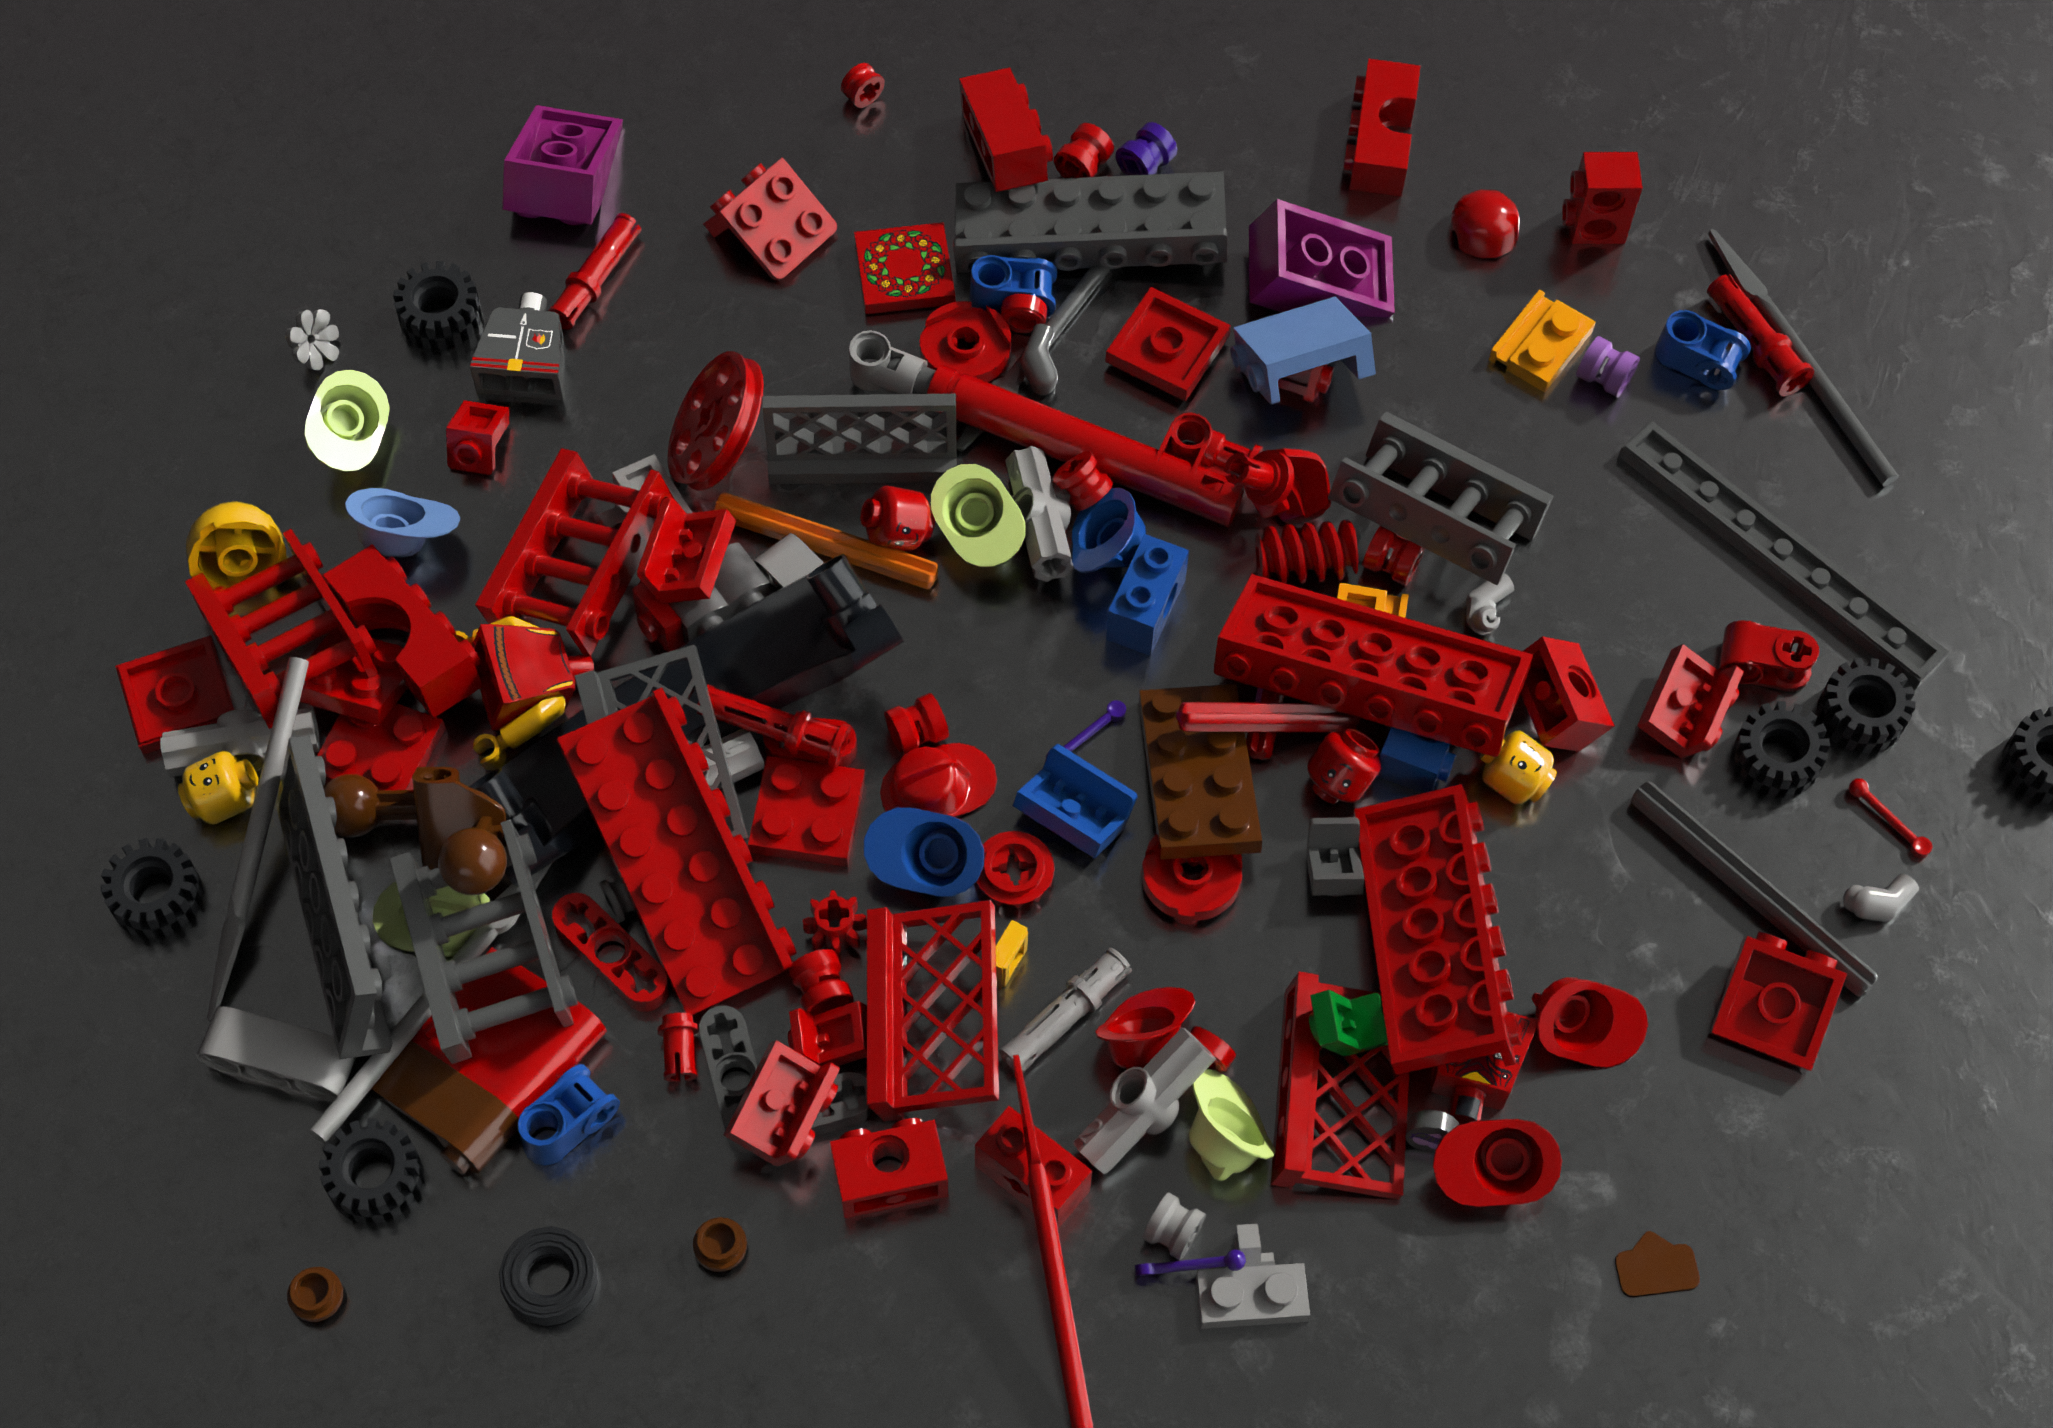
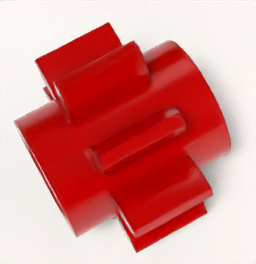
[803,890,867,958]

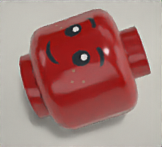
[860,485,935,552]
[1307,728,1382,804]

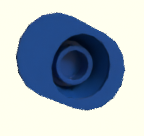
[1072,488,1146,573]
[864,807,984,897]

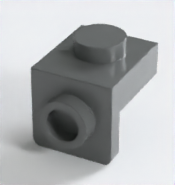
[1306,817,1364,897]

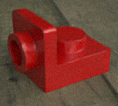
[446,400,510,475]

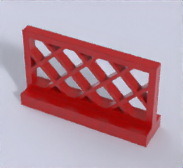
[867,900,999,1122]
[1271,971,1410,1200]

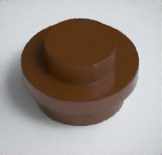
[693,1217,747,1272]
[287,1267,343,1322]

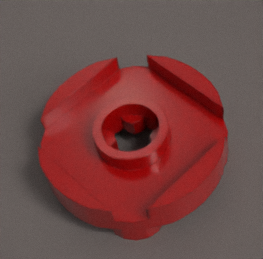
[919,301,1011,382]
[1141,834,1242,925]

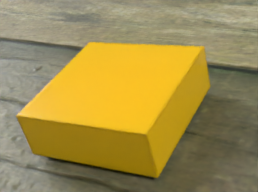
[996,920,1028,989]

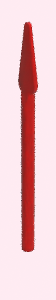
[1013,1055,1094,1428]

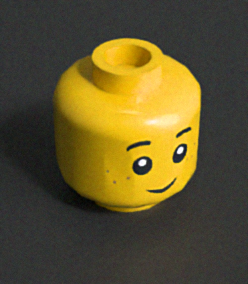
[1479,730,1557,805]
[178,750,259,825]

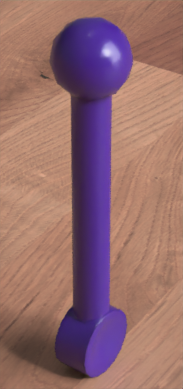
[1045,700,1126,759]
[1135,1249,1246,1276]

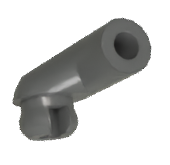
[1021,324,1058,396]

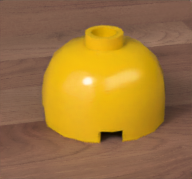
[186,501,287,589]

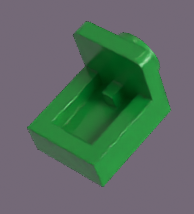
[1309,990,1388,1057]

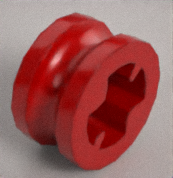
[841,63,885,108]

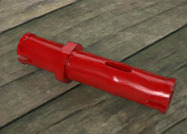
[548,213,642,330]

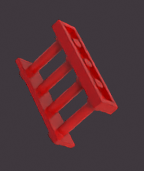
[475,448,674,656]
[185,529,378,729]

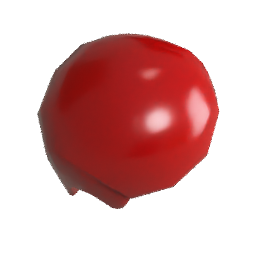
[1451,189,1520,258]

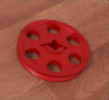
[667,351,764,491]

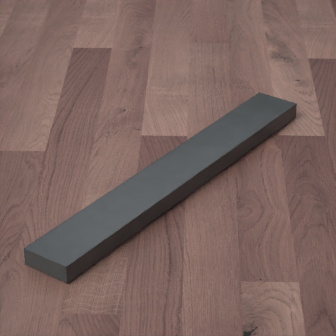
[1618,420,1950,690]

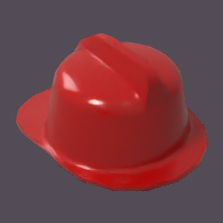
[880,743,997,817]
[1531,977,1648,1068]
[1095,987,1196,1069]
[1433,1119,1562,1207]

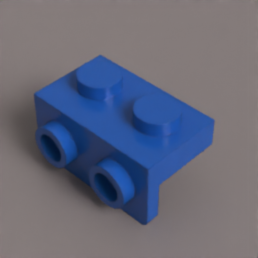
[1012,744,1137,858]

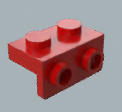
[637,498,736,604]
[1637,644,1744,759]
[723,1040,840,1167]

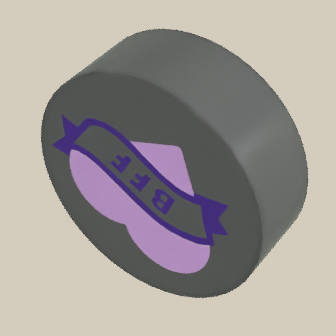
[1405,1110,1460,1153]

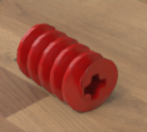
[1255,519,1358,584]

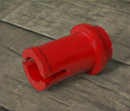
[657,1012,699,1082]

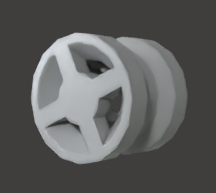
[1142,1192,1207,1260]

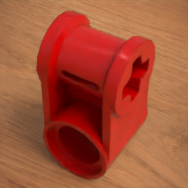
[1719,620,1819,692]

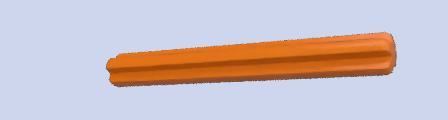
[714,493,938,589]

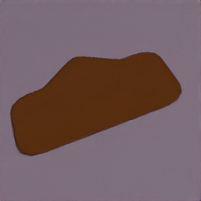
[1616,1231,1700,1296]

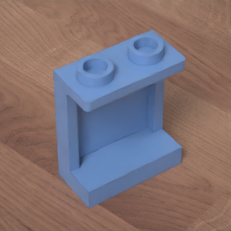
[1230,296,1376,405]

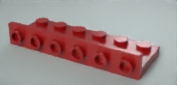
[1213,574,1533,757]
[557,687,797,1016]
[1354,784,1522,1075]

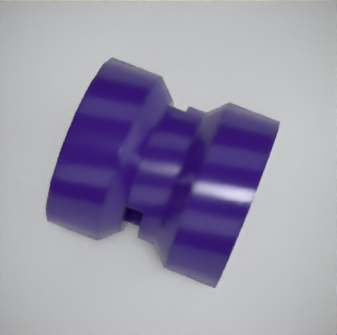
[1115,122,1178,176]

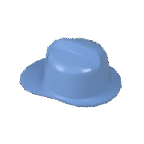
[345,488,460,558]

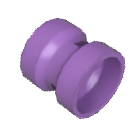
[1576,336,1640,398]

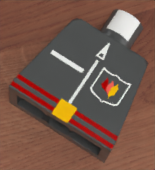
[470,292,565,401]

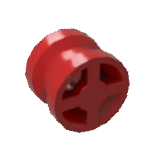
[1053,451,1113,511]

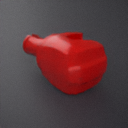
[1224,448,1331,524]

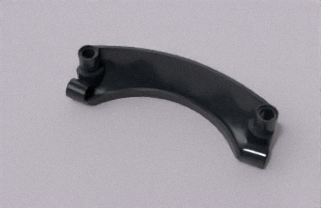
[469,554,904,886]

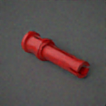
[1707,274,1815,397]
[697,684,851,768]

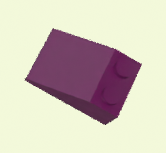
[502,105,623,225]
[1249,199,1395,317]

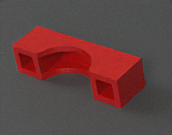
[323,544,483,718]

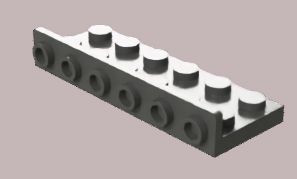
[953,171,1227,274]
[276,736,393,1059]

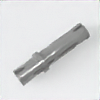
[999,947,1132,1073]

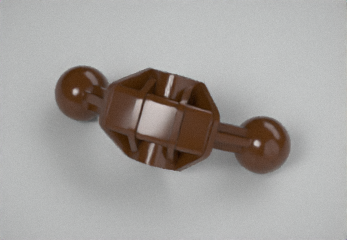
[323,767,507,895]

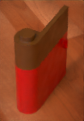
[370,947,607,1175]

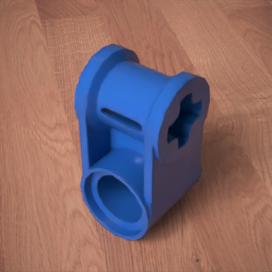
[969,255,1057,318]
[1655,310,1751,390]
[518,1064,620,1166]

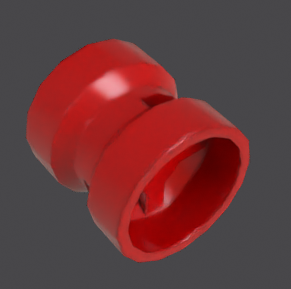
[1054,123,1114,178]
[1362,526,1425,587]
[884,693,949,756]
[789,949,854,1015]

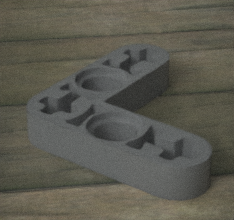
[699,1005,873,1153]

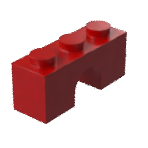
[1343,58,1421,197]

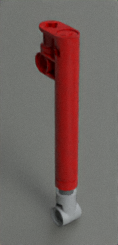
[849,330,1263,528]

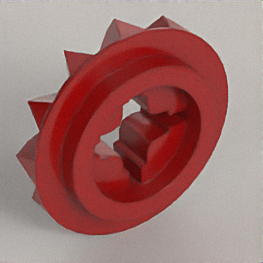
[976,831,1054,909]

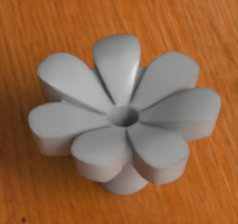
[285,309,339,370]

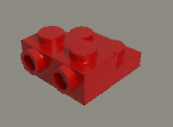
[1710,931,1847,1071]

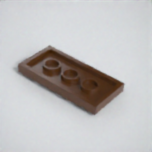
[1139,684,1262,860]

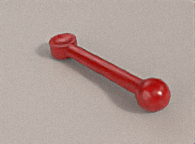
[1849,778,1933,859]

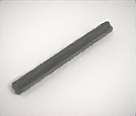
[1631,781,1878,997]

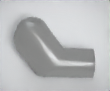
[1466,573,1514,635]
[1843,874,1919,922]

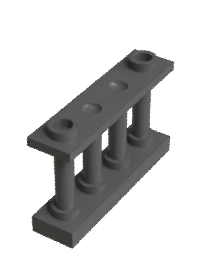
[1328,411,1554,585]
[390,819,578,1064]

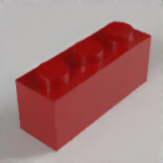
[959,68,1053,192]

